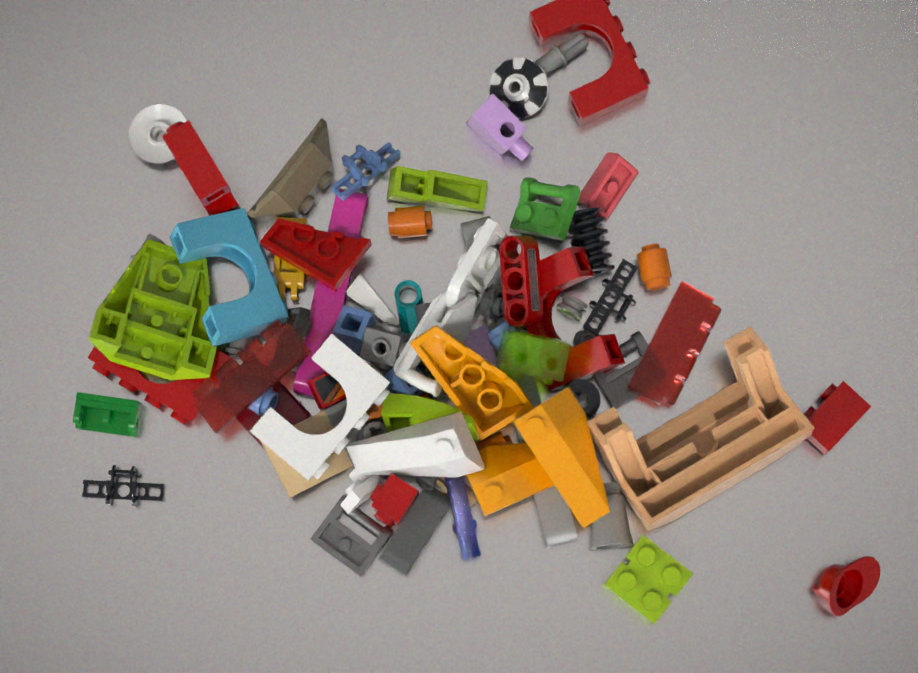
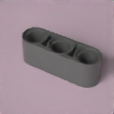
[378,488,454,577]

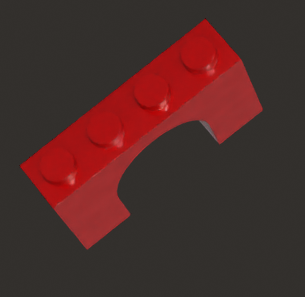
[529,0,651,126]
[162,120,241,216]
[519,247,625,391]
[87,346,235,426]

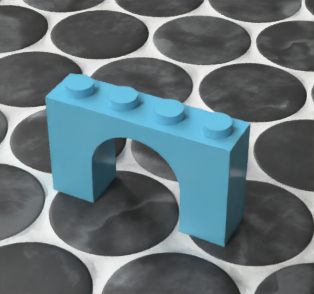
[169,208,288,347]

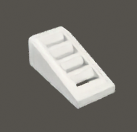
[346,274,400,326]

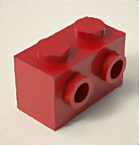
[803,381,872,455]
[370,474,419,528]

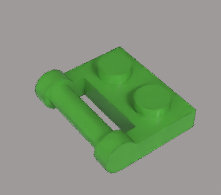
[510,177,580,241]

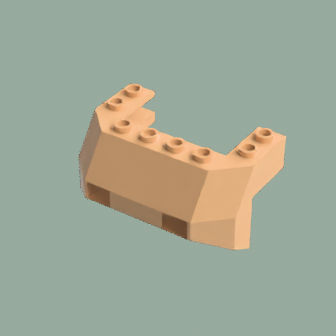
[587,327,814,531]

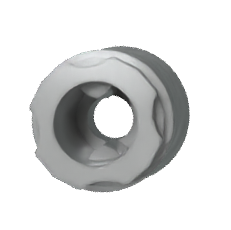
[590,482,634,551]

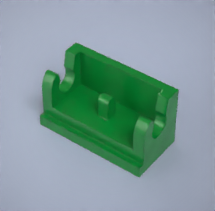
[73,392,143,438]

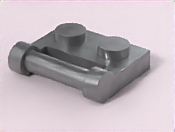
[594,331,667,408]
[310,495,394,576]

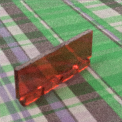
[627,281,722,405]
[192,319,312,433]

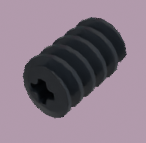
[568,208,615,274]
[564,379,601,421]

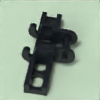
[583,259,638,336]
[82,465,165,506]

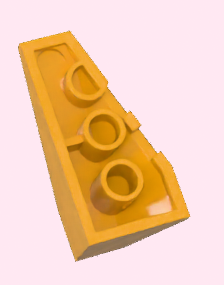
[410,325,534,441]
[514,387,610,528]
[466,443,599,517]

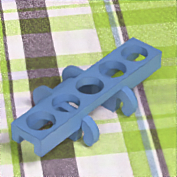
[332,142,400,201]

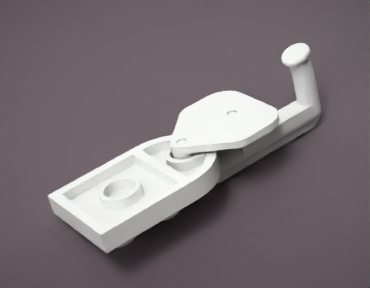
[394,218,508,397]

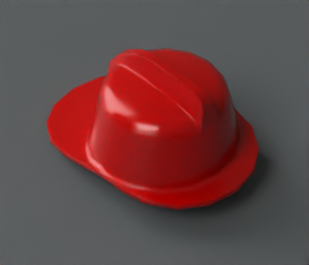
[813,556,880,616]

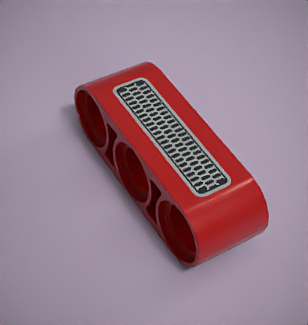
[499,235,543,326]

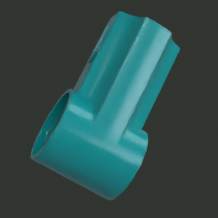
[394,280,423,337]

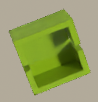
[603,535,693,625]

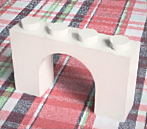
[250,334,391,481]

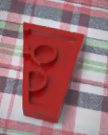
[260,218,372,292]

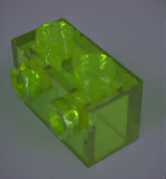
[496,329,571,385]

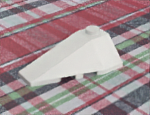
[346,412,485,478]

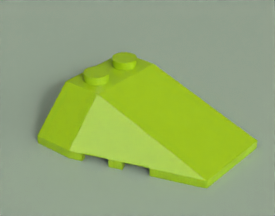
[88,239,217,380]

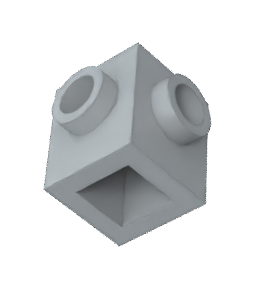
[360,323,411,370]

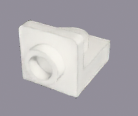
[340,468,385,514]

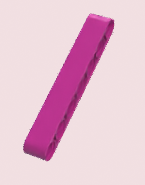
[293,188,369,397]

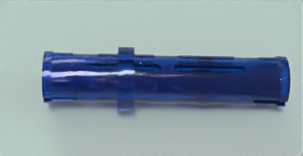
[444,476,481,559]

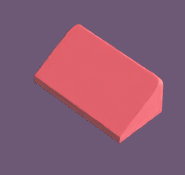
[578,152,639,221]

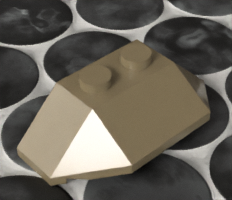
[247,118,334,224]

